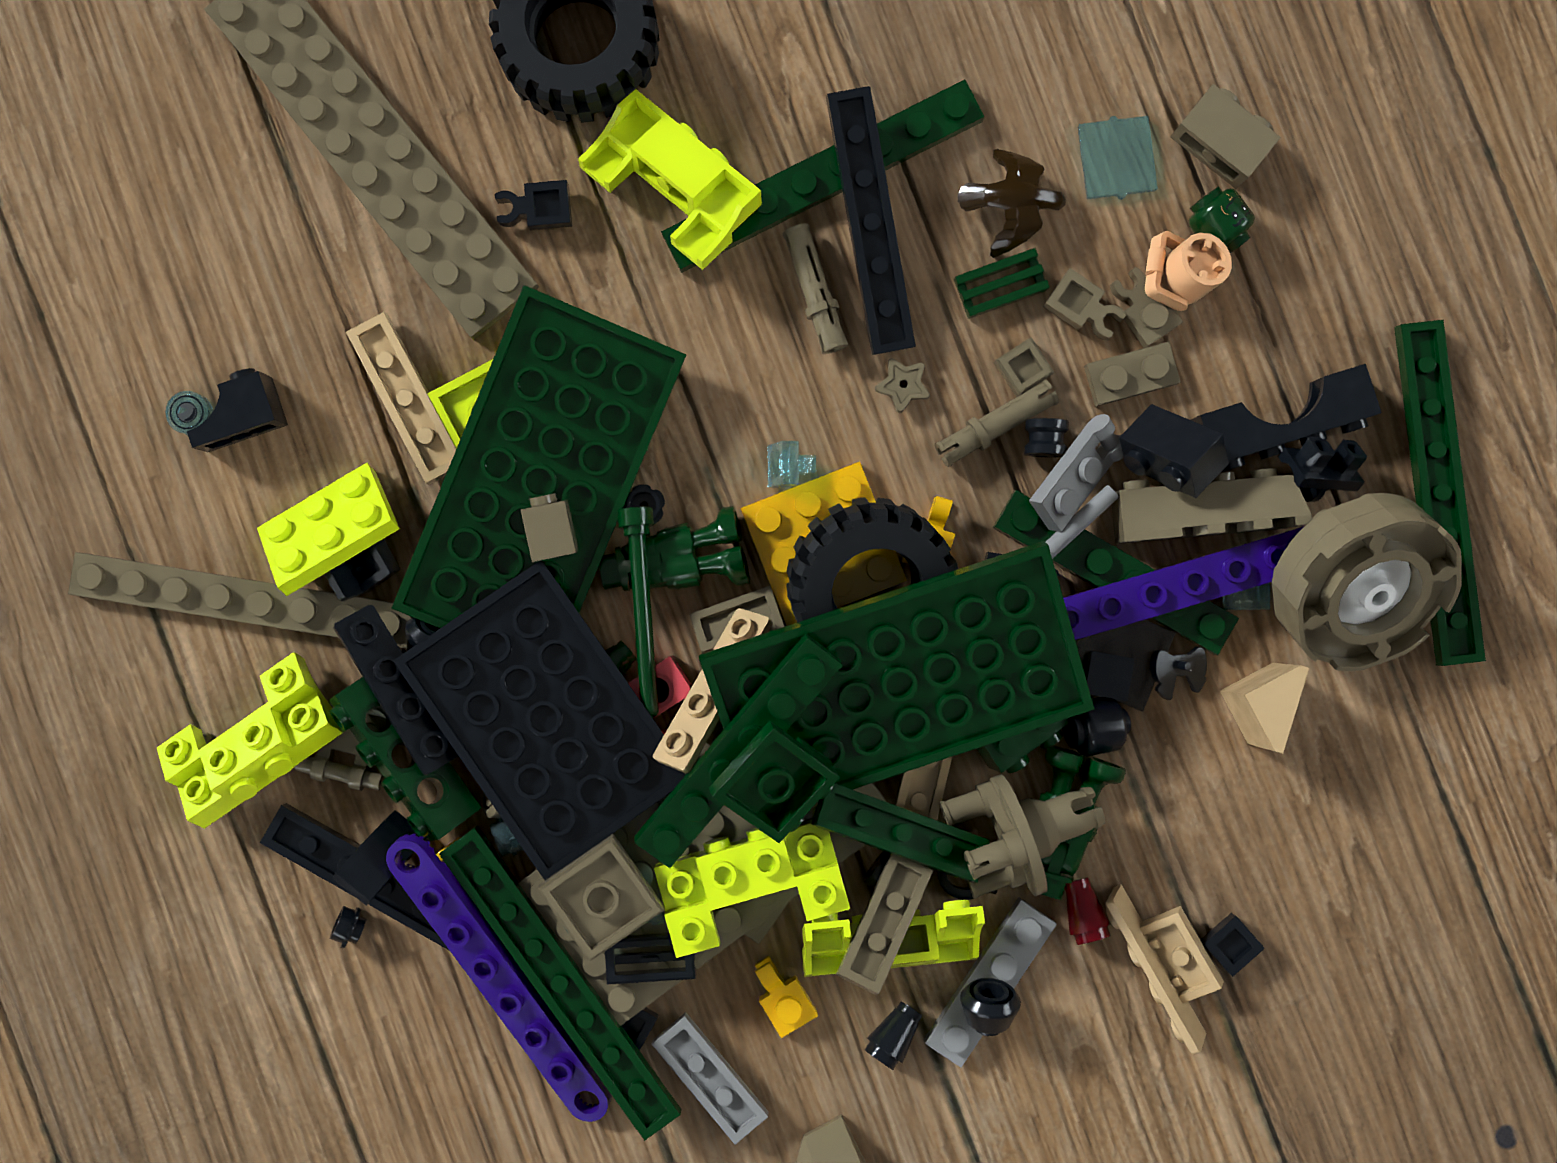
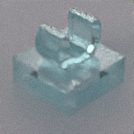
[768,441,816,488]

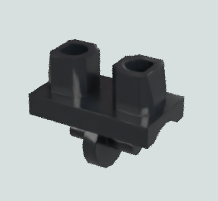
[1278,436,1367,502]

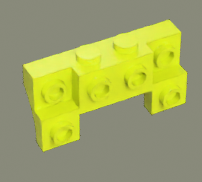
[578,89,762,270]
[157,652,344,829]
[654,819,850,958]
[802,900,985,977]

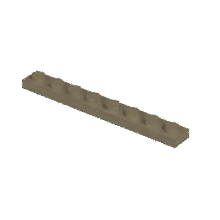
[68,552,413,648]

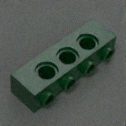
[329,677,482,841]

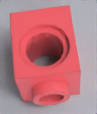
[628,655,692,718]

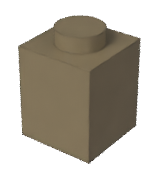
[521,493,579,562]

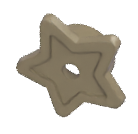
[875,358,930,413]

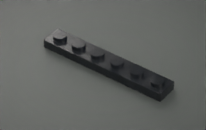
[826,86,916,355]

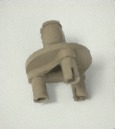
[940,774,1105,899]

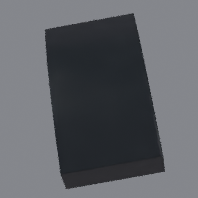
[332,810,428,906]

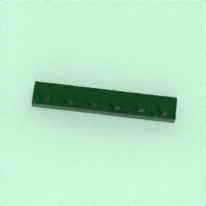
[993,490,1239,655]
[634,633,843,868]

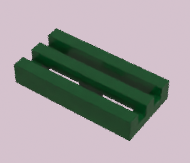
[954,248,1050,319]

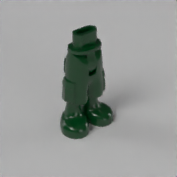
[599,506,750,591]
[1028,746,1127,900]

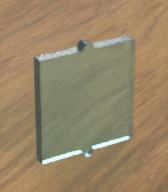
[1077,116,1158,200]

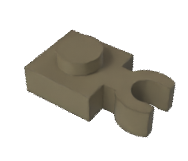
[1110,267,1183,348]
[1043,268,1126,340]

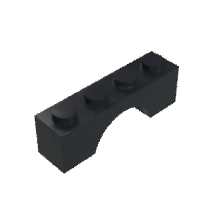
[1191,364,1382,473]

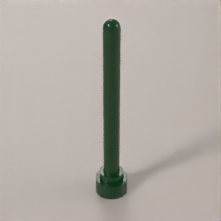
[618,507,659,718]

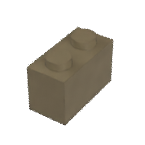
[1170,84,1281,189]

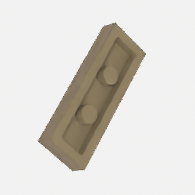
[836,853,933,995]

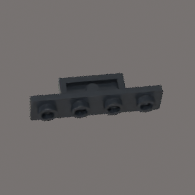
[333,605,458,775]

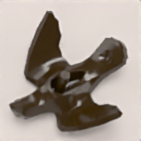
[957,149,1066,258]

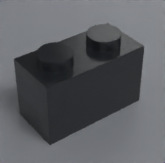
[1119,404,1229,498]

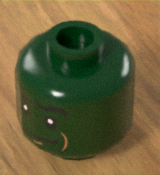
[1188,186,1255,253]

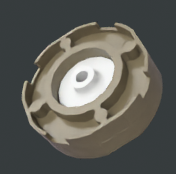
[1272,493,1462,671]

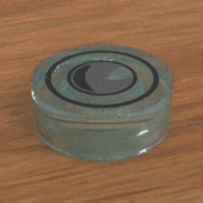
[165,391,213,435]

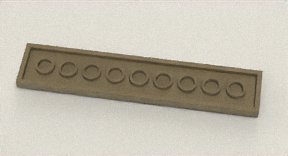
[204,0,539,340]

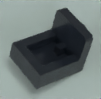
[324,539,401,601]

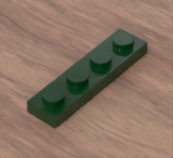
[811,783,990,883]

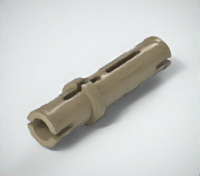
[782,223,848,354]
[934,380,1059,467]

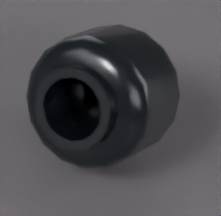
[1063,697,1131,757]

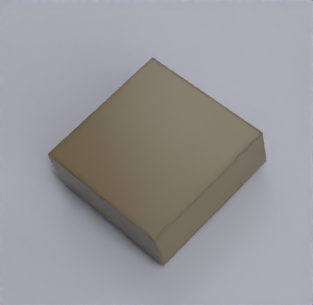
[994,337,1054,397]

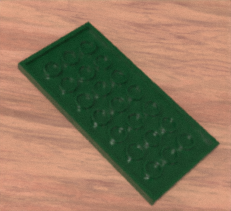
[391,285,687,628]
[699,541,1094,790]

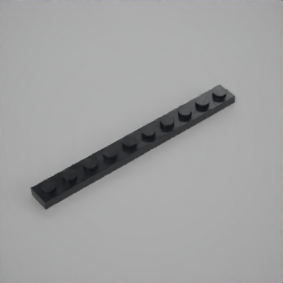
[260,803,659,1051]

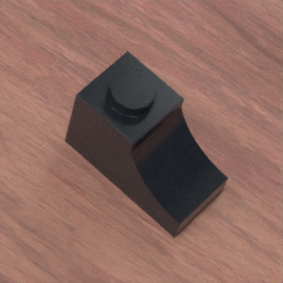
[187,368,288,452]

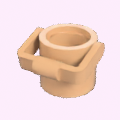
[1145,231,1232,311]

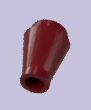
[1065,877,1111,945]

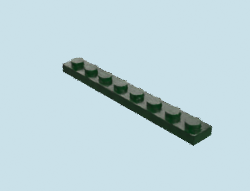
[661,79,984,273]
[1394,319,1486,666]
[439,826,682,1141]

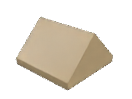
[1220,663,1309,754]

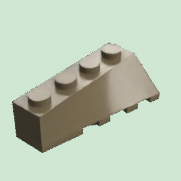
[1111,468,1312,544]

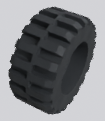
[489,0,660,123]
[786,497,958,622]

